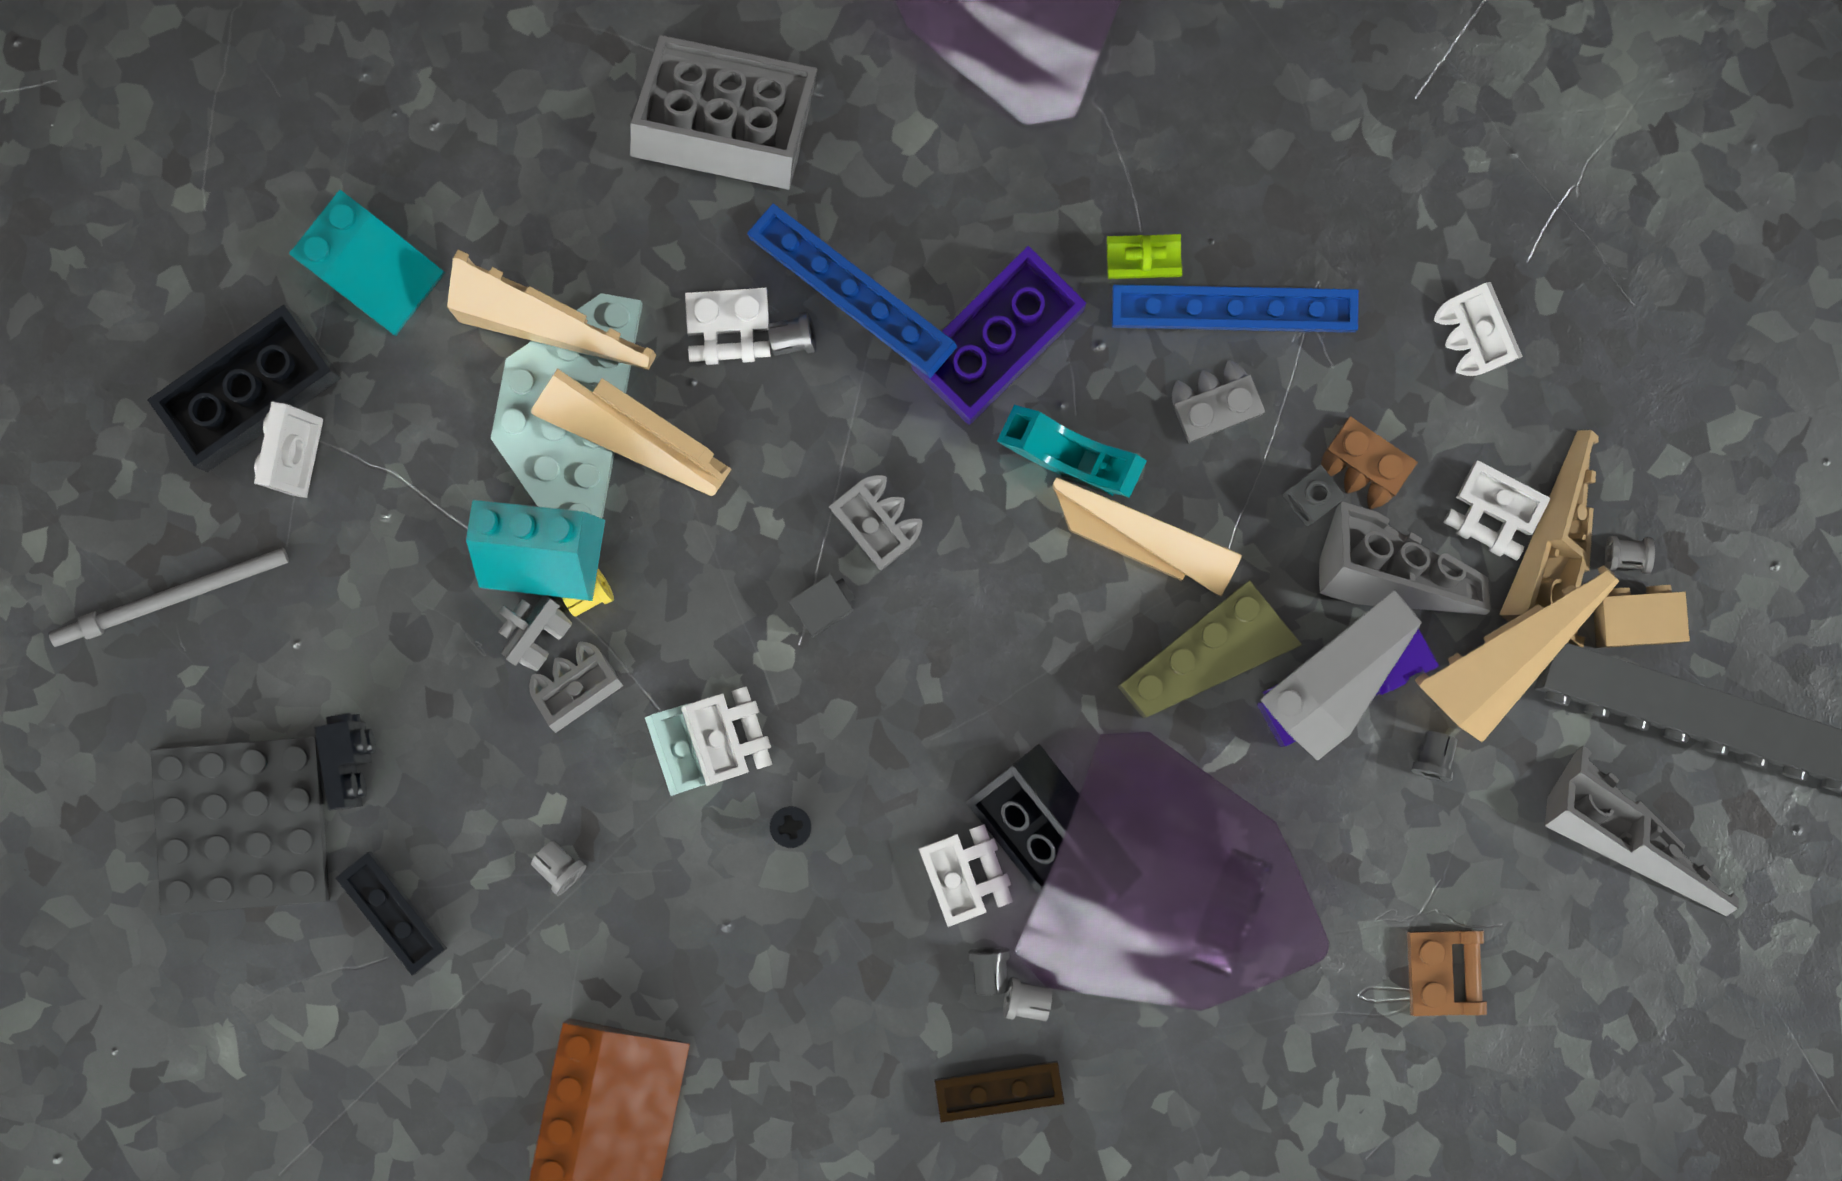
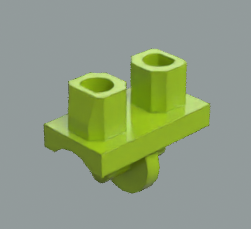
[1106,234,1182,279]

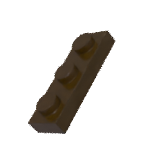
[934,1061,1064,1123]

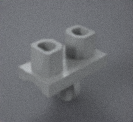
[498,595,572,671]

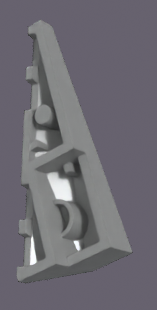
[1545,746,1739,916]

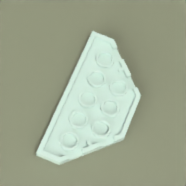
[491,293,643,519]

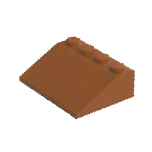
[529,1018,690,1181]

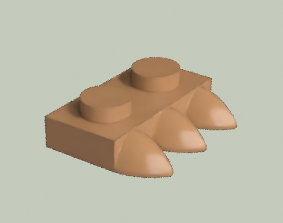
[1321,416,1418,509]

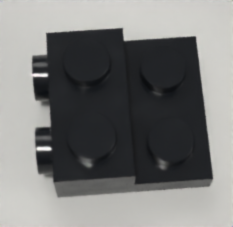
[314,713,376,810]

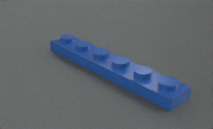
[747,203,957,378]
[1112,285,1359,333]

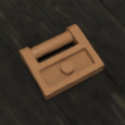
[1407,930,1487,1016]

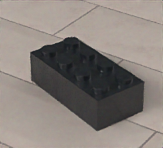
[147,304,342,472]

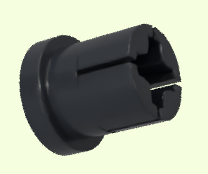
[770,806,812,848]

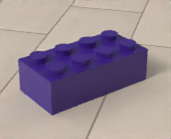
[911,246,1087,426]

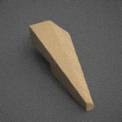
[447,250,656,370]
[1499,430,1598,648]
[1415,565,1619,742]

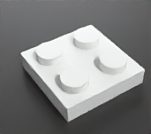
[254,402,323,498]

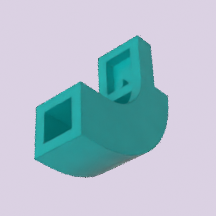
[997,404,1147,498]

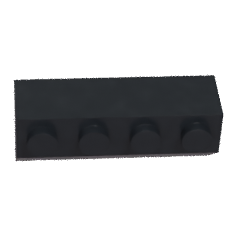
[966,744,1143,931]

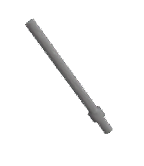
[49,547,289,647]

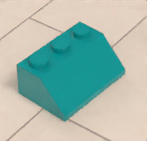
[466,500,605,601]

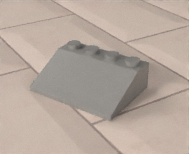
[630,35,817,190]

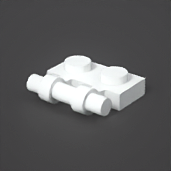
[685,288,771,365]
[1443,460,1551,561]
[681,686,773,786]
[919,824,1013,927]

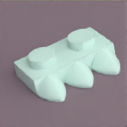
[645,703,706,796]

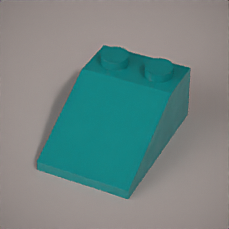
[289,189,445,336]

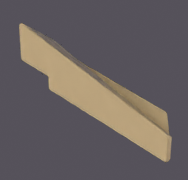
[531,369,731,496]
[1052,477,1242,596]

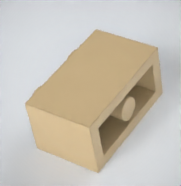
[1594,585,1690,648]

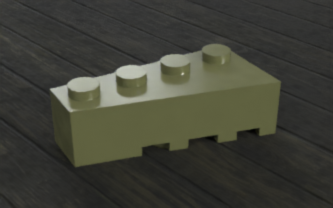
[1117,580,1302,718]

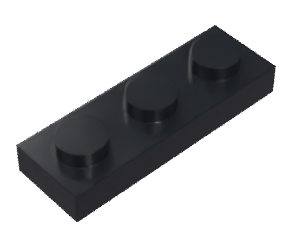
[335,852,448,976]

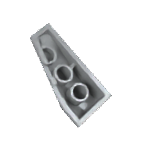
[1319,501,1491,615]
[1260,590,1422,761]

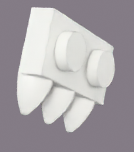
[1434,282,1523,376]

